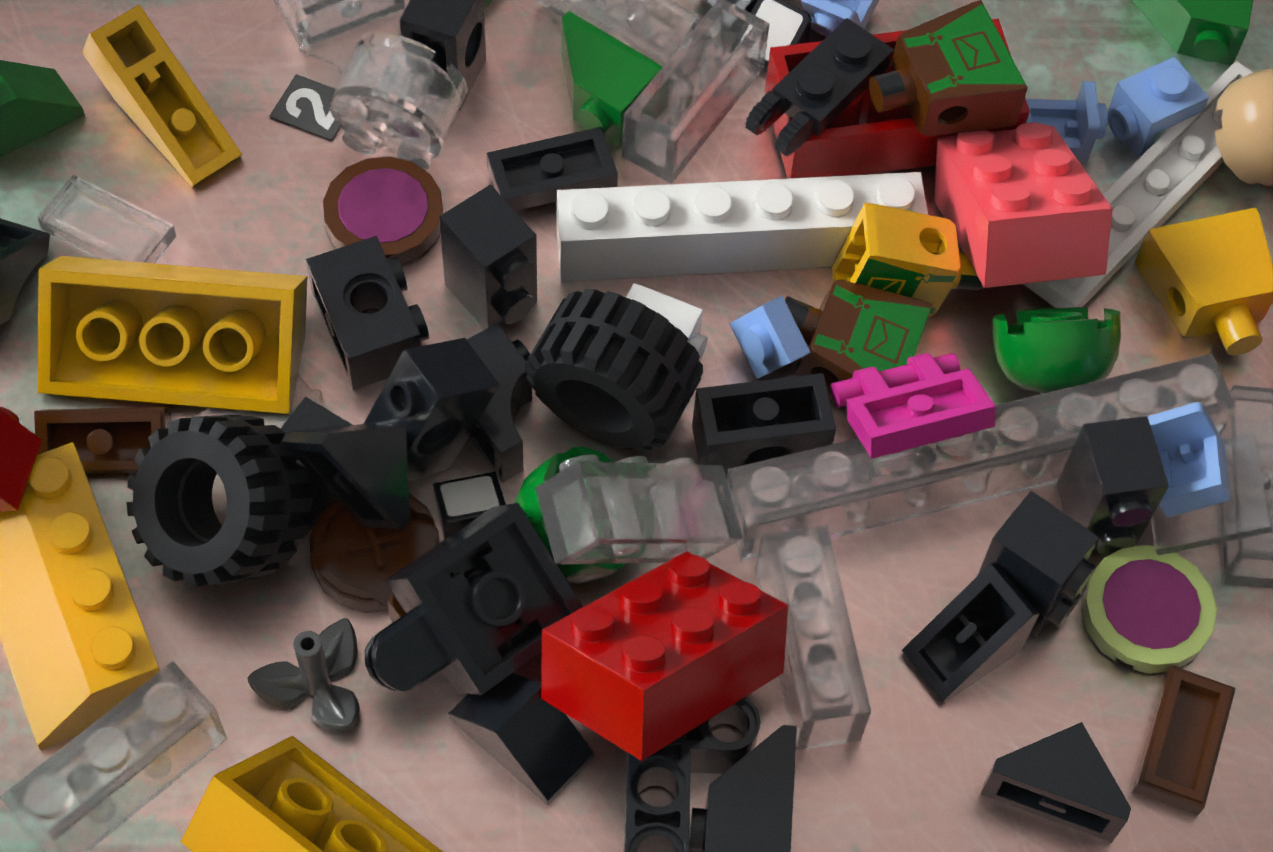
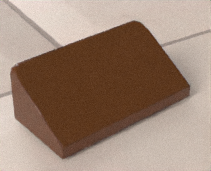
[34,407,171,474]

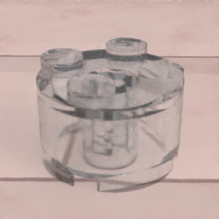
[329,33,467,170]

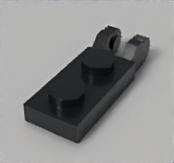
[745,18,894,157]

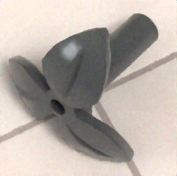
[247,618,360,731]

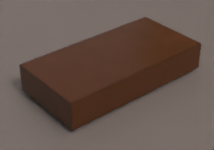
[1132,665,1236,815]

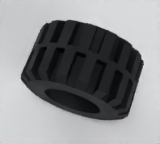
[525,289,703,451]
[126,415,312,587]

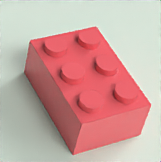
[934,122,1113,288]

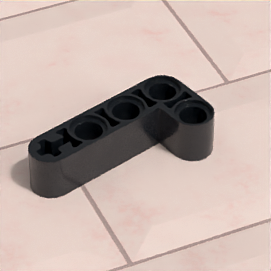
[623,697,761,852]

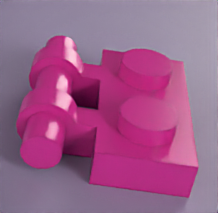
[831,353,996,459]

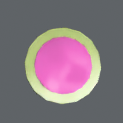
[1081,545,1217,674]

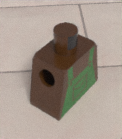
[869,0,1028,136]
[785,279,932,409]

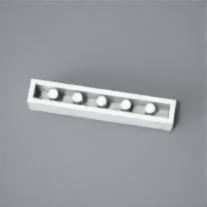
[557,172,928,282]

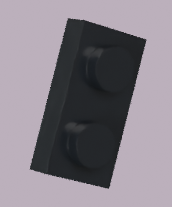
[486,127,618,211]

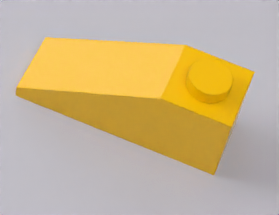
[82,4,242,187]

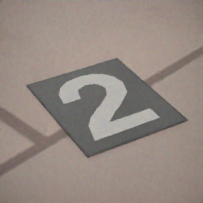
[269,74,358,140]

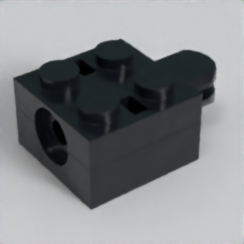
[364,503,583,695]

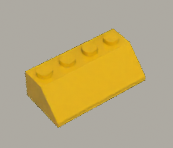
[37,256,308,414]
[0,442,171,750]
[180,736,443,852]

